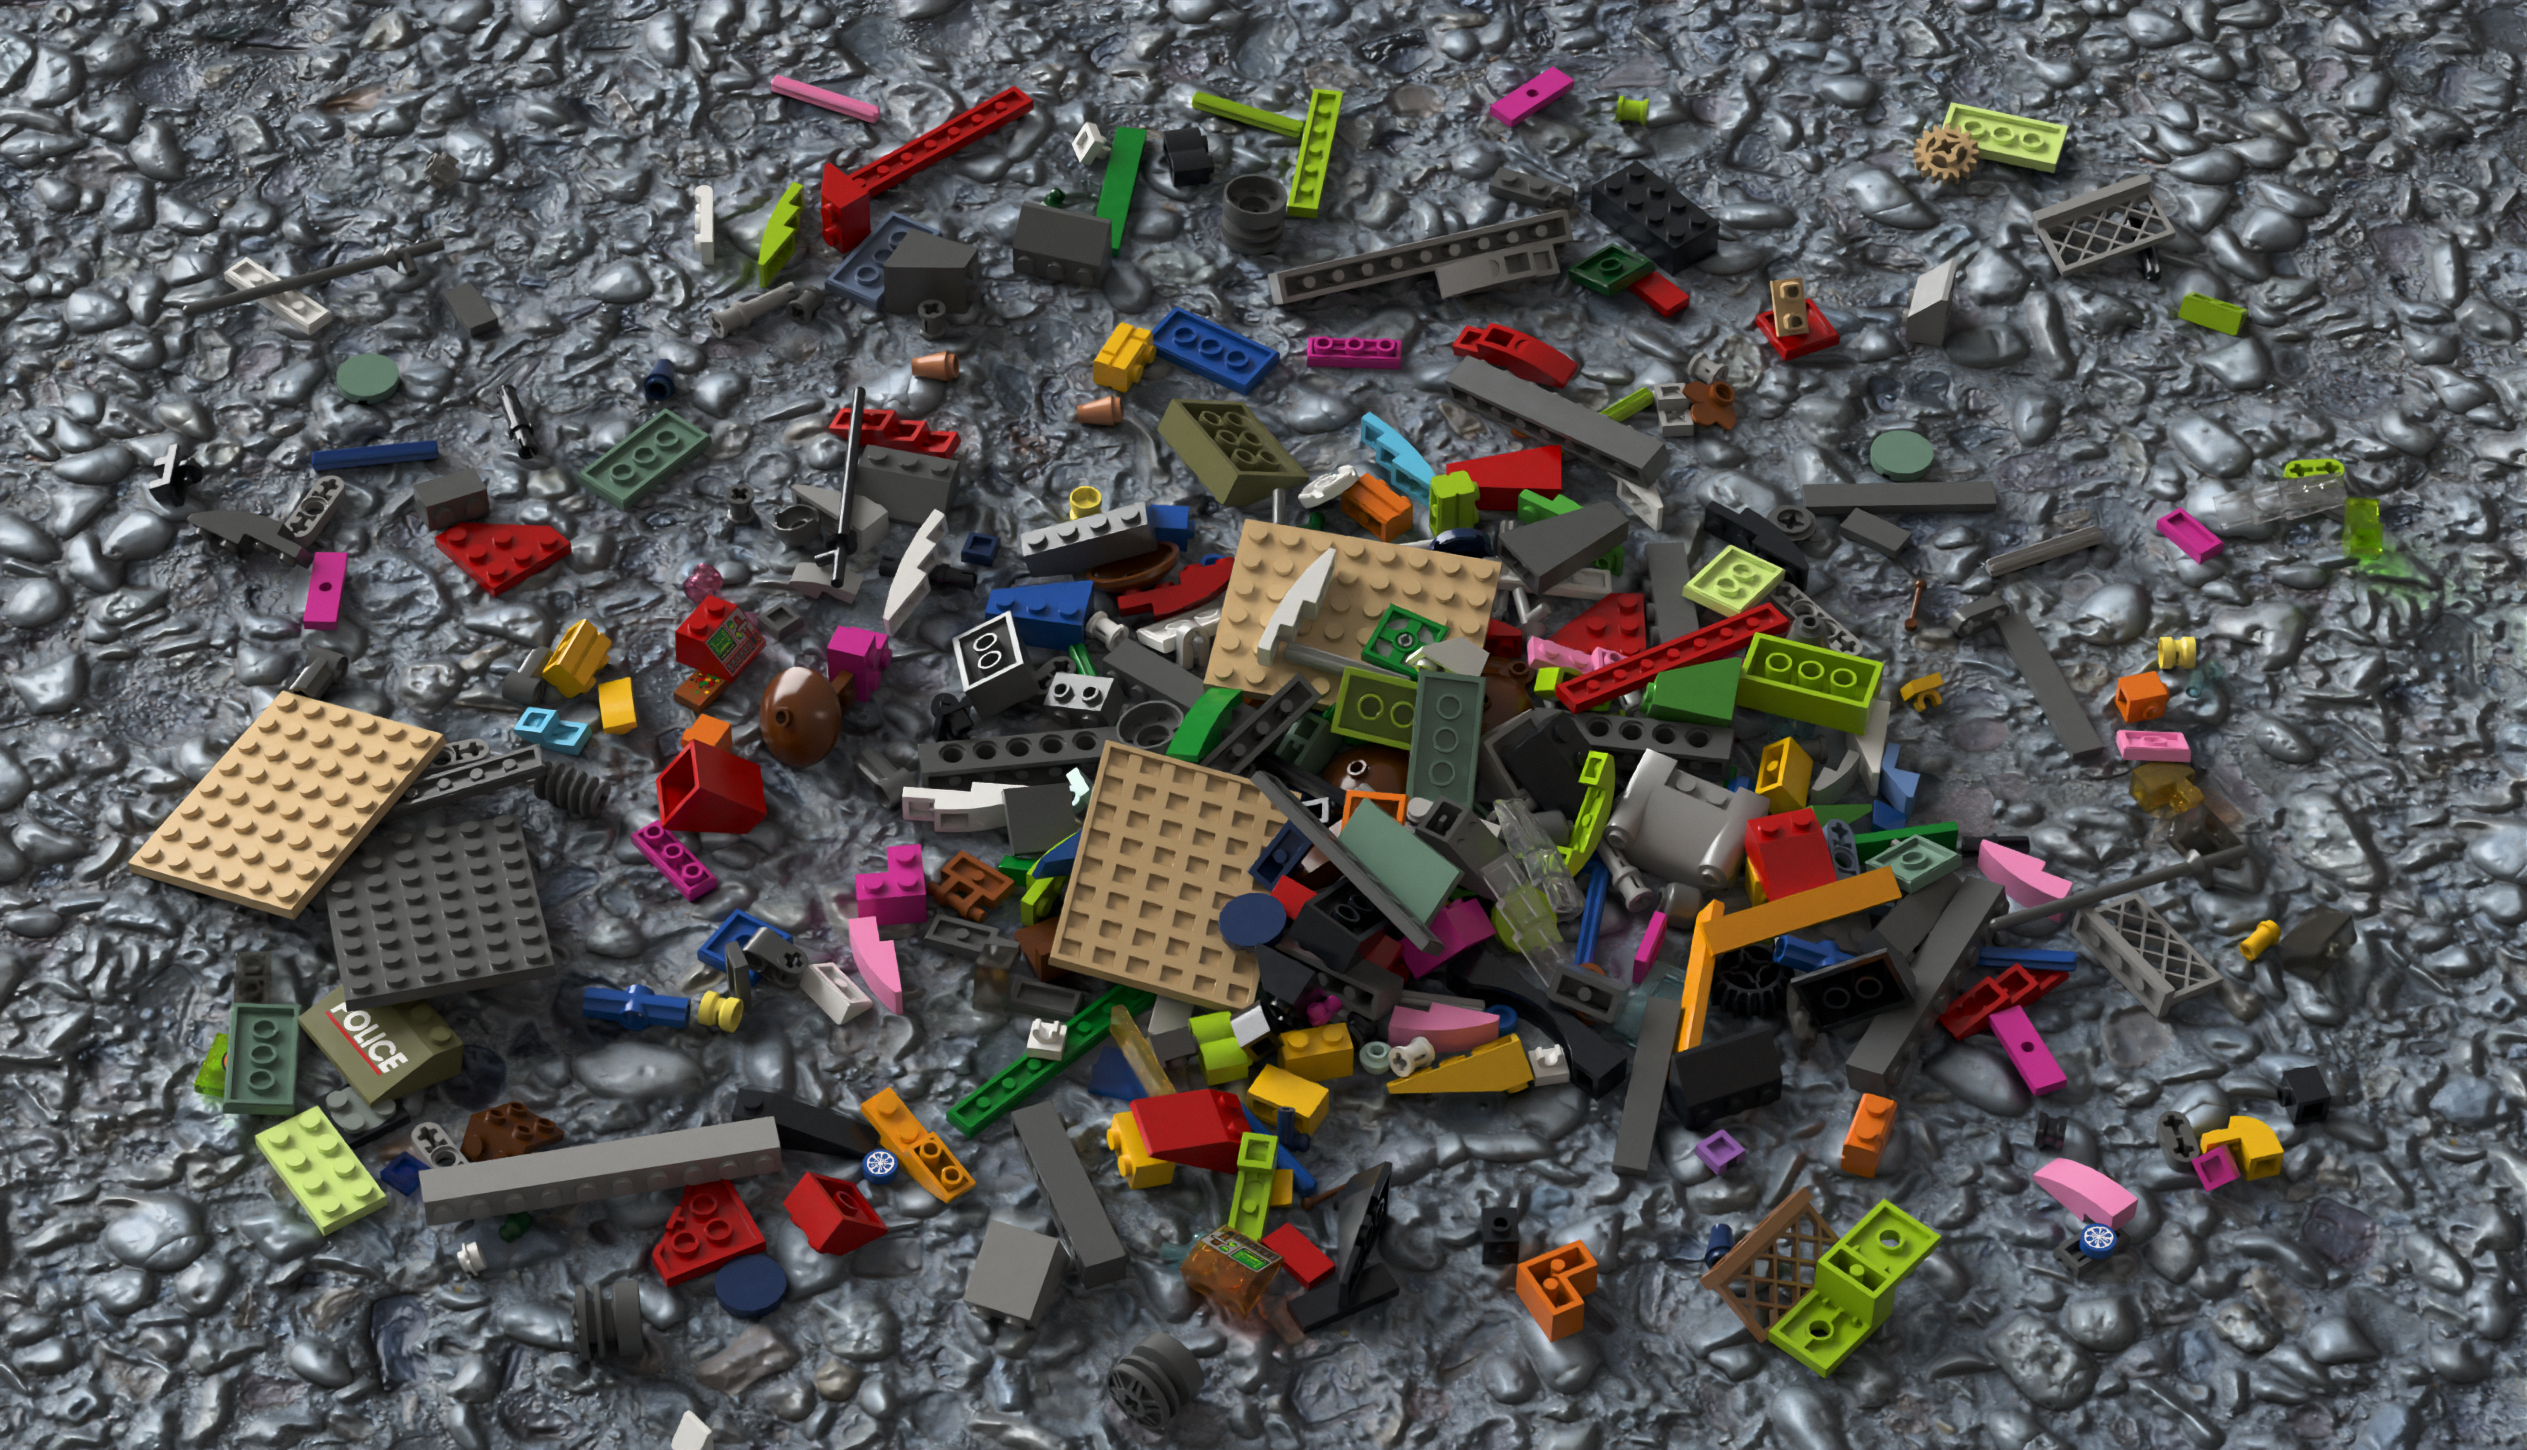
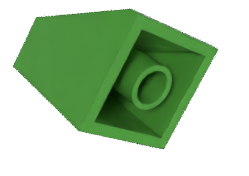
[1640,657,1743,728]

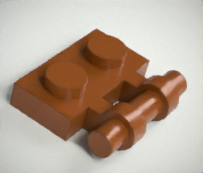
[926,850,1015,924]

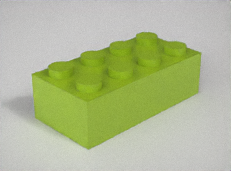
[1735,632,1884,736]
[1330,665,1418,751]

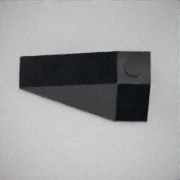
[731,1084,879,1159]
[1333,1161,1393,1310]

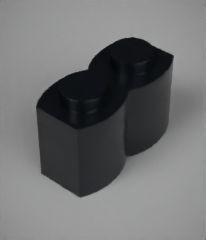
[1163,127,1214,187]

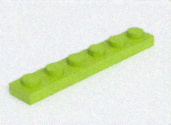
[1287,88,1343,218]

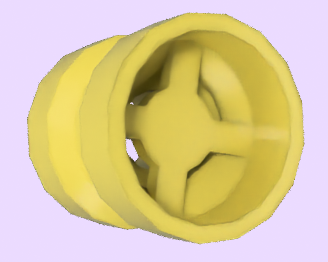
[1070,486,1102,521]
[2158,637,2196,669]
[698,991,744,1033]

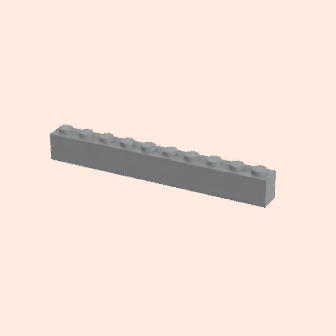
[1268,210,1573,305]
[419,1116,782,1226]

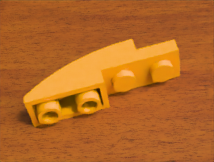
[860,1087,976,1203]

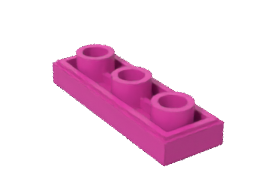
[1490,66,1574,128]
[1307,336,1401,369]
[303,552,349,631]
[631,819,717,902]
[1988,1005,2067,1097]

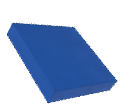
[697,909,793,987]

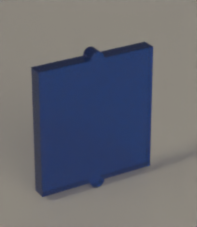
[1088,1046,1158,1102]

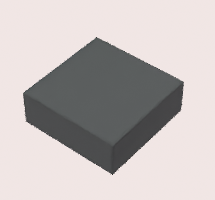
[757,601,804,642]

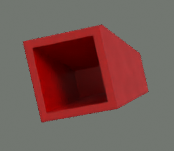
[656,738,767,834]

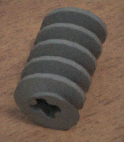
[533,761,611,819]

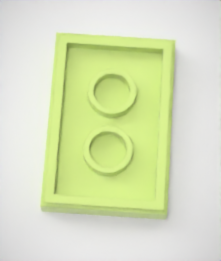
[1682,545,1786,618]

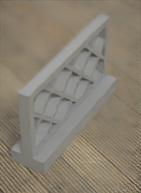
[2033,173,2176,277]
[2070,893,2224,1018]

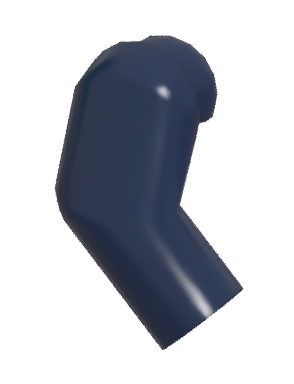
[1277,1106,1311,1153]

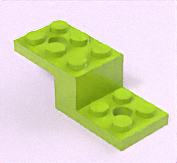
[1768,1199,1941,1379]

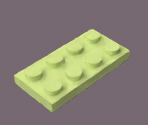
[1942,102,2068,173]
[255,1105,388,1236]

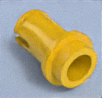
[2238,920,2282,961]

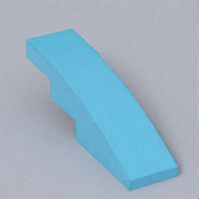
[1361,412,1436,508]

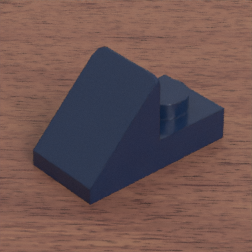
[1247,819,1315,892]

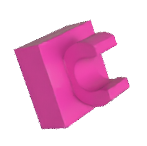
[2191,1144,2241,1192]

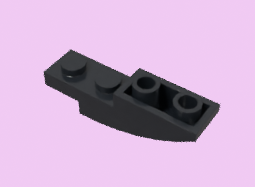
[1704,501,1809,593]

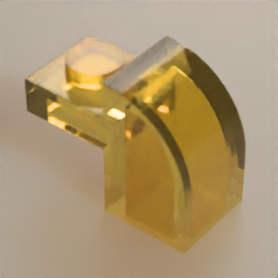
[2128,761,2205,825]

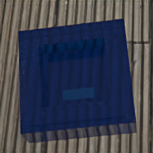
[380,1151,431,1197]

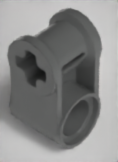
[742,927,808,991]

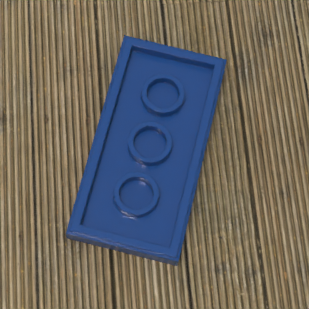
[1151,306,1280,396]

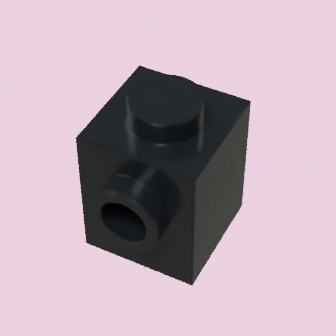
[2277,1065,2331,1125]
[1480,1207,1519,1265]

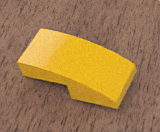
[598,677,638,735]

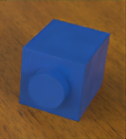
[1152,504,1195,552]

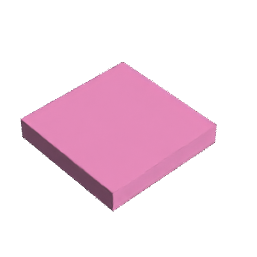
[2116,730,2191,762]

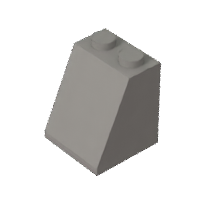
[962,1219,1070,1331]

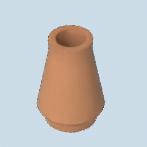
[911,351,959,382]
[1077,395,1124,426]

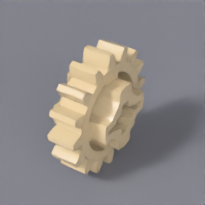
[1913,123,1979,186]

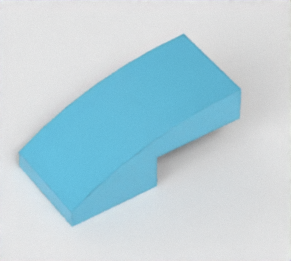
[513,707,592,756]

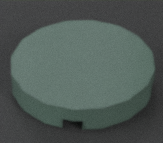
[337,353,400,404]
[1870,430,1934,481]

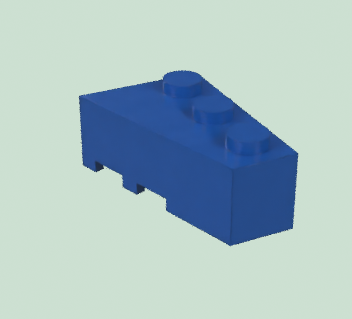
[985,580,1094,651]

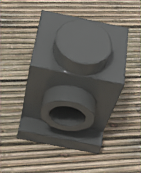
[1141,1026,1200,1078]

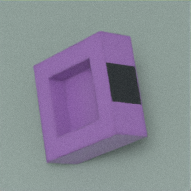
[1695,1129,1746,1176]

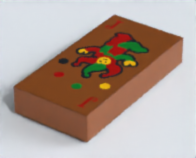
[673,670,741,714]

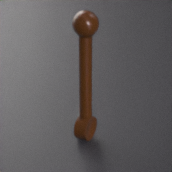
[1904,579,1927,632]
[1301,1174,1357,1211]

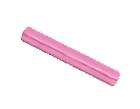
[771,75,880,123]

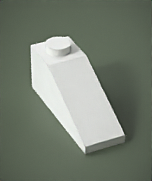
[1845,700,1891,796]

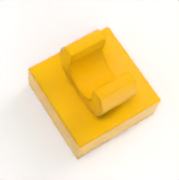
[1900,672,1944,713]

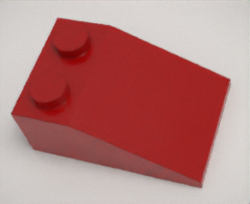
[1744,807,1837,902]
[1129,1089,1252,1175]

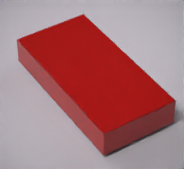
[1626,271,1690,318]
[1261,1222,1336,1291]

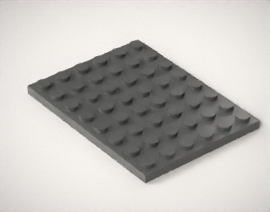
[323,814,556,1012]

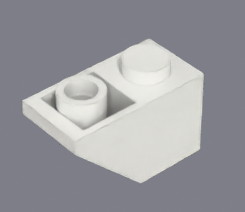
[1406,637,1490,676]

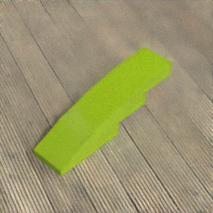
[758,182,805,288]

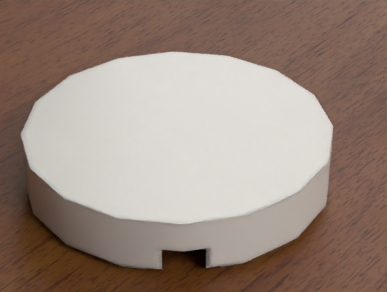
[1298,465,1359,508]

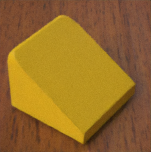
[1270,1169,1293,1208]

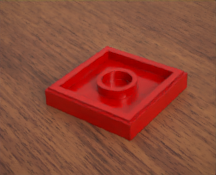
[1755,298,1840,361]

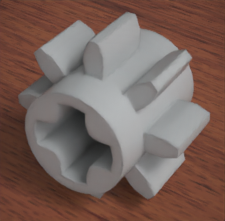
[423,152,461,190]

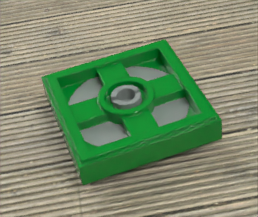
[1361,603,1450,682]

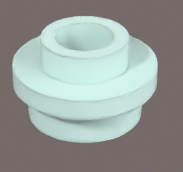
[1359,1041,1392,1074]

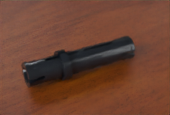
[496,384,538,460]
[879,555,978,592]

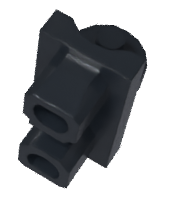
[149,443,204,507]
[930,693,974,742]

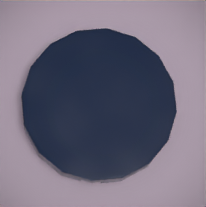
[1429,528,1494,559]
[1218,893,1288,954]
[714,1254,787,1318]

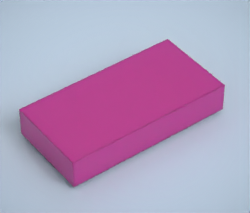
[2156,507,2225,565]
[1632,911,1667,985]

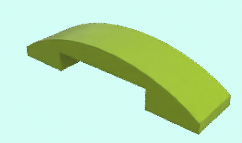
[1543,750,1615,883]
[1217,1132,1279,1273]

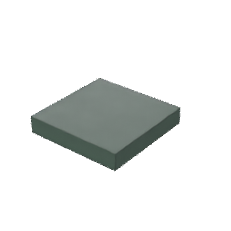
[1865,834,1963,894]

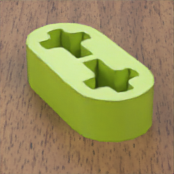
[2283,458,2345,491]

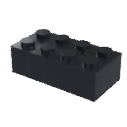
[1590,160,1720,276]

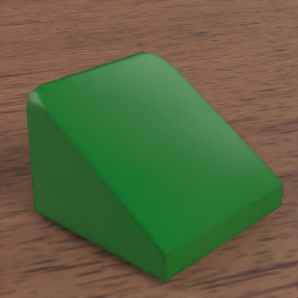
[998,855,1038,887]

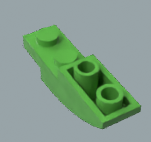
[1517,488,1624,577]

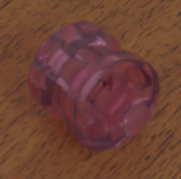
[682,564,723,605]

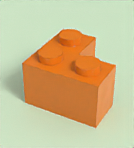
[1516,1239,1598,1343]

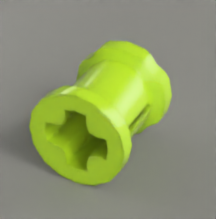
[1616,95,1650,126]

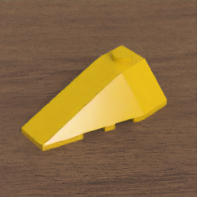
[1386,1033,1534,1094]

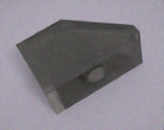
[2167,803,2244,871]

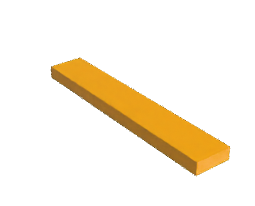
[1699,865,1902,958]
[1667,899,1725,1080]

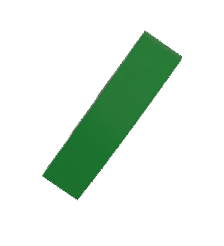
[1166,687,1243,762]

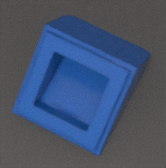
[1871,800,1906,833]

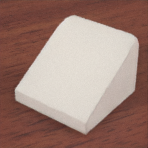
[671,1410,714,1450]

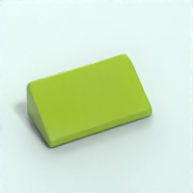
[2178,291,2249,336]

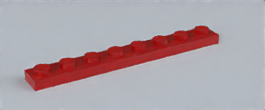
[848,85,1034,199]
[1555,602,1789,715]

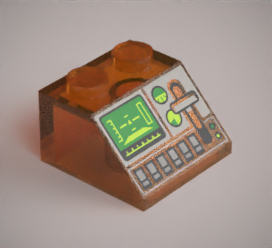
[1178,1224,1285,1319]

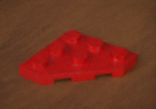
[435,522,572,598]
[1548,593,1646,657]
[652,1178,766,1288]

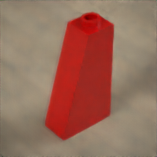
[1446,445,1562,511]

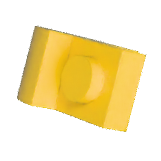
[2199,1116,2284,1181]

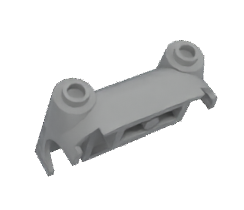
[1604,748,1770,894]

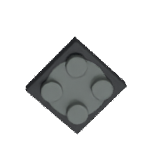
[314,1083,411,1151]

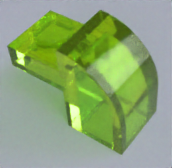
[2342,497,2383,560]

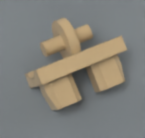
[1770,277,1809,337]

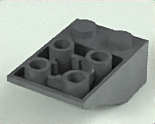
[1414,795,1522,903]

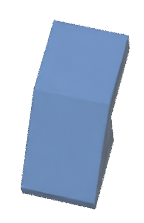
[1878,742,1920,820]

